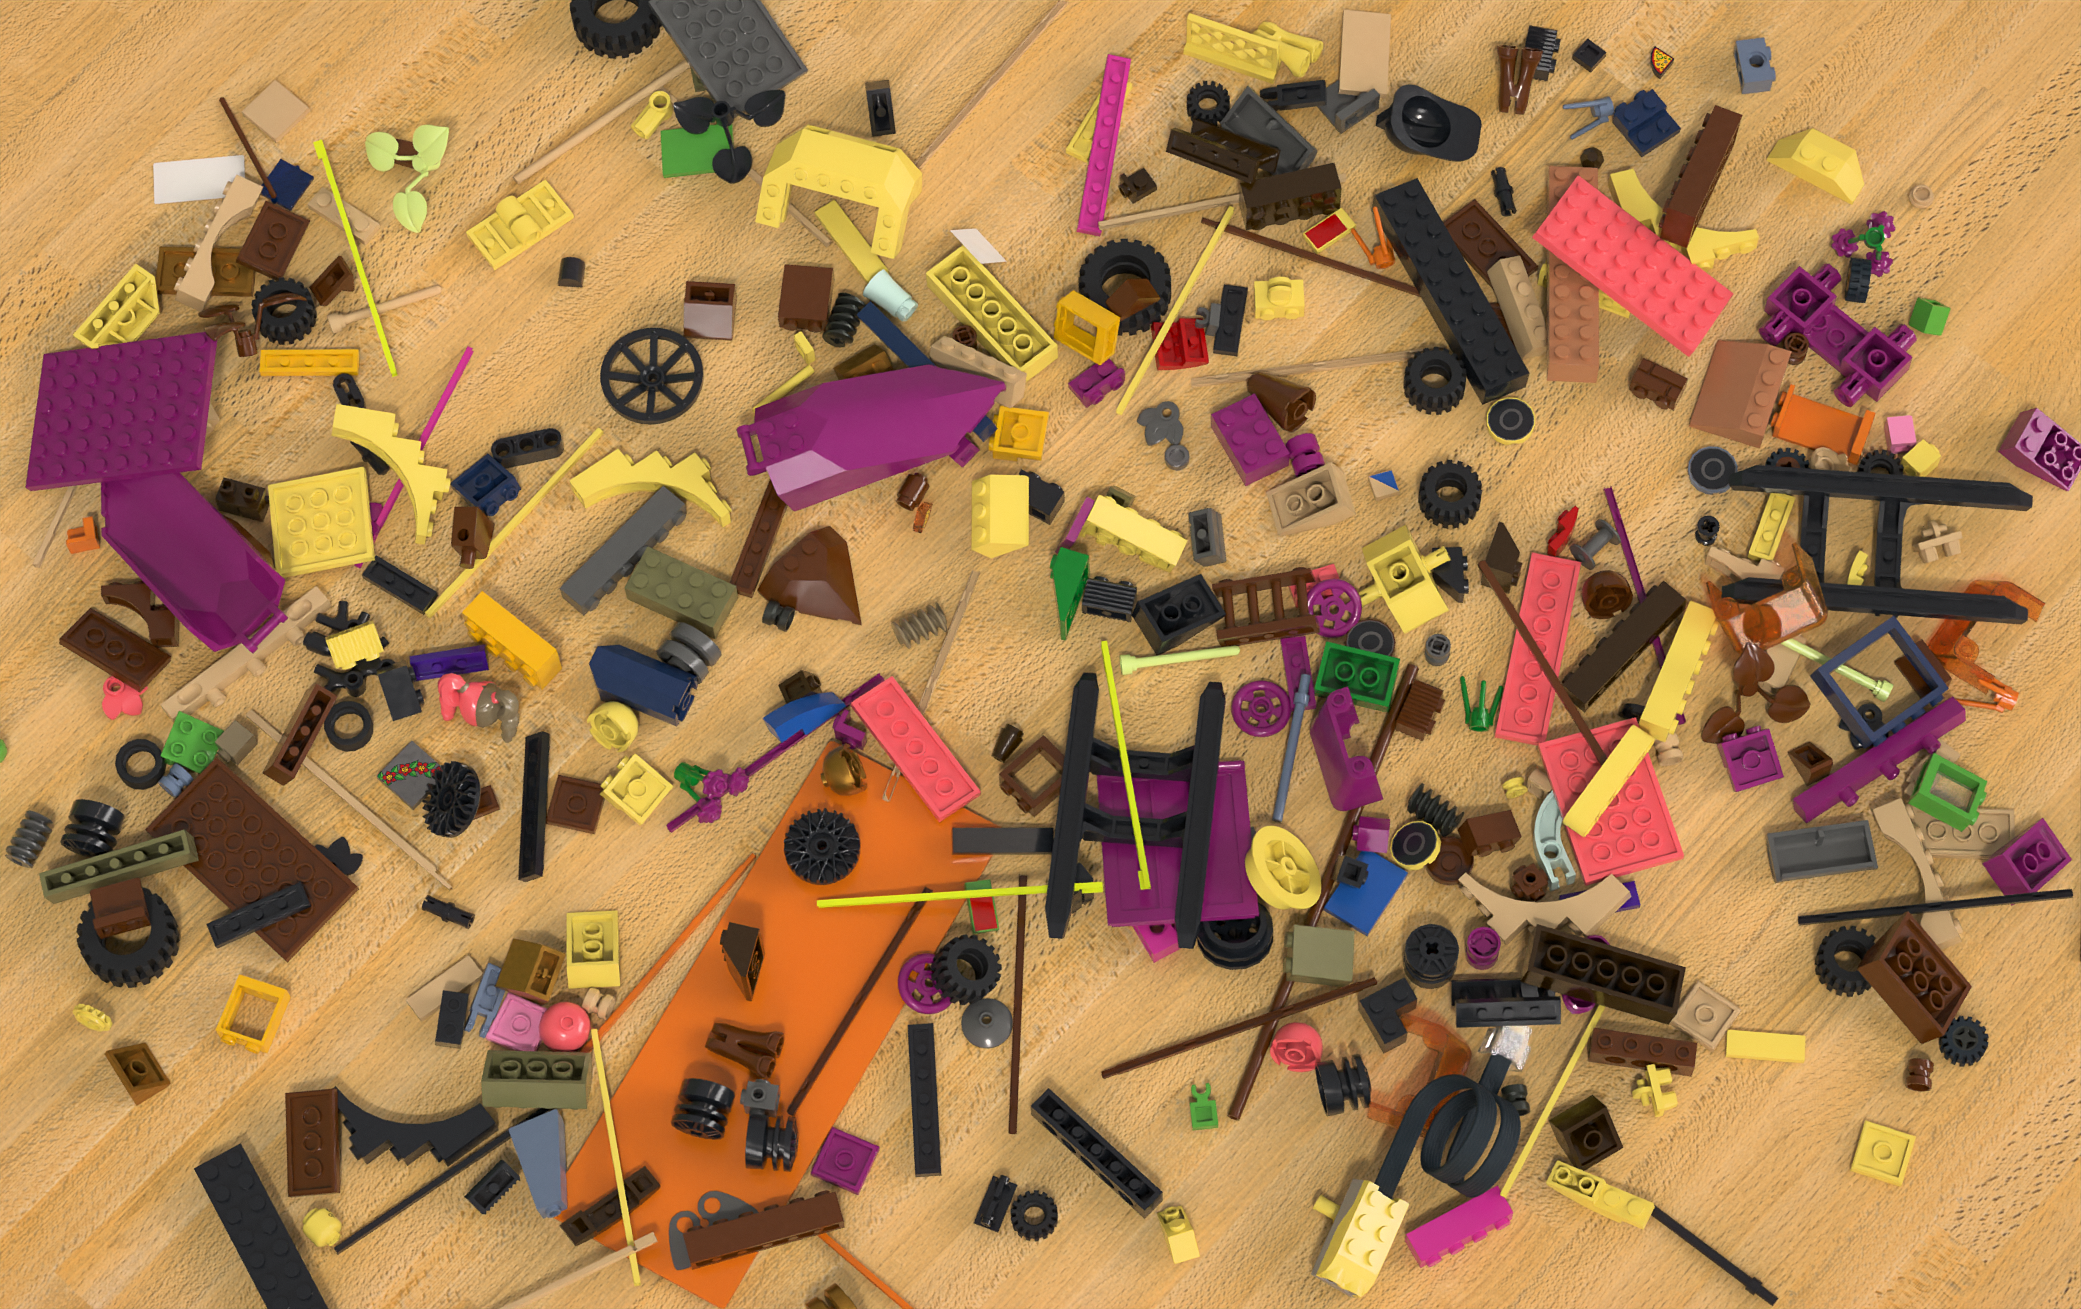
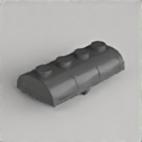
[1220,86,1317,176]
[1766,820,1878,883]

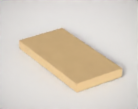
[1338,9,1391,99]
[1911,806,2015,860]

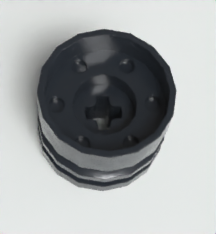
[60,799,125,858]
[1403,924,1459,989]
[1315,1054,1371,1117]
[671,1078,735,1140]
[745,1113,799,1172]

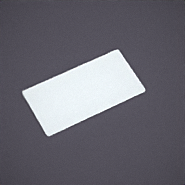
[153,155,245,204]

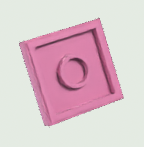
[486,992,547,1051]

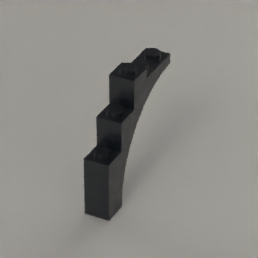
[332,1086,498,1167]

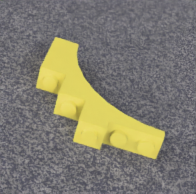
[1608,169,1759,272]
[331,404,451,545]
[569,449,731,527]

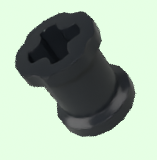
[1695,516,1720,546]

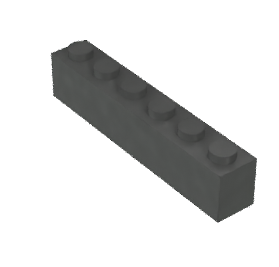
[560,486,687,616]

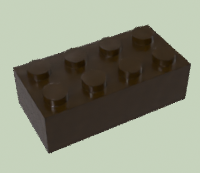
[1239,163,1342,230]

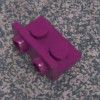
[1068,359,1125,408]

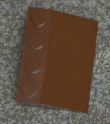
[1857,911,1972,1044]

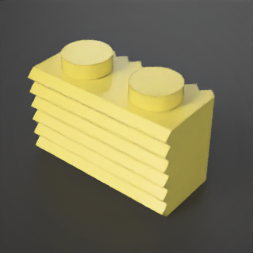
[325,620,384,670]

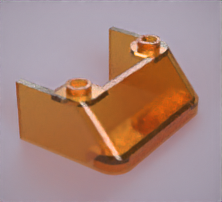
[1706,542,1828,655]
[1928,580,2046,695]
[1367,1012,1472,1138]

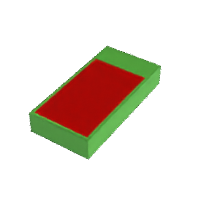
[964,879,999,934]

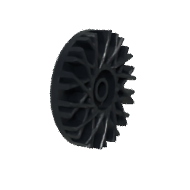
[422,761,481,838]
[784,808,861,885]

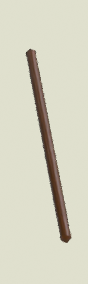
[219,97,277,198]

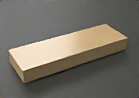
[406,955,483,1022]

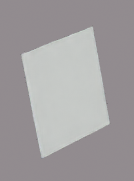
[950,228,1007,264]

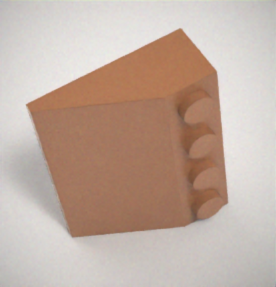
[1689,340,1792,449]

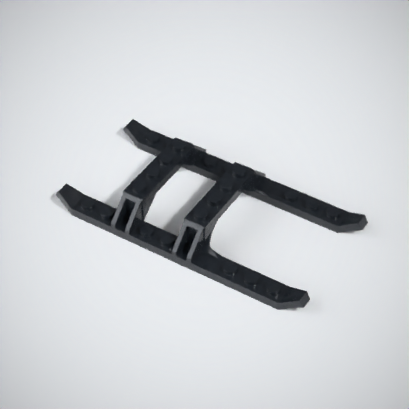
[1721,465,2033,625]
[1045,672,1226,949]

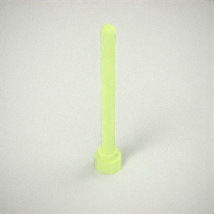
[1780,635,1893,702]
[1119,645,1240,675]

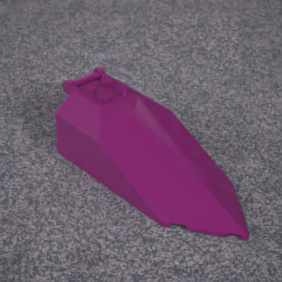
[736,365,1006,511]
[101,473,288,654]

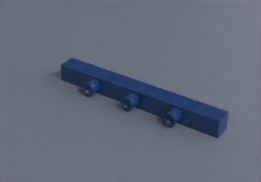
[857,301,998,442]

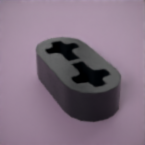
[333,373,366,409]

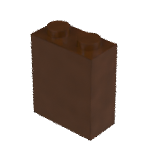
[778,264,834,333]

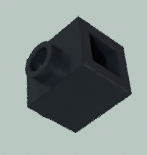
[1330,856,1369,889]

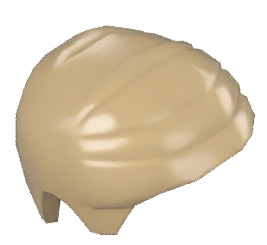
[1810,447,1852,472]

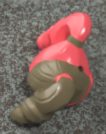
[438,673,519,743]

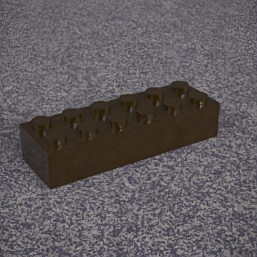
[1520,924,1686,1025]

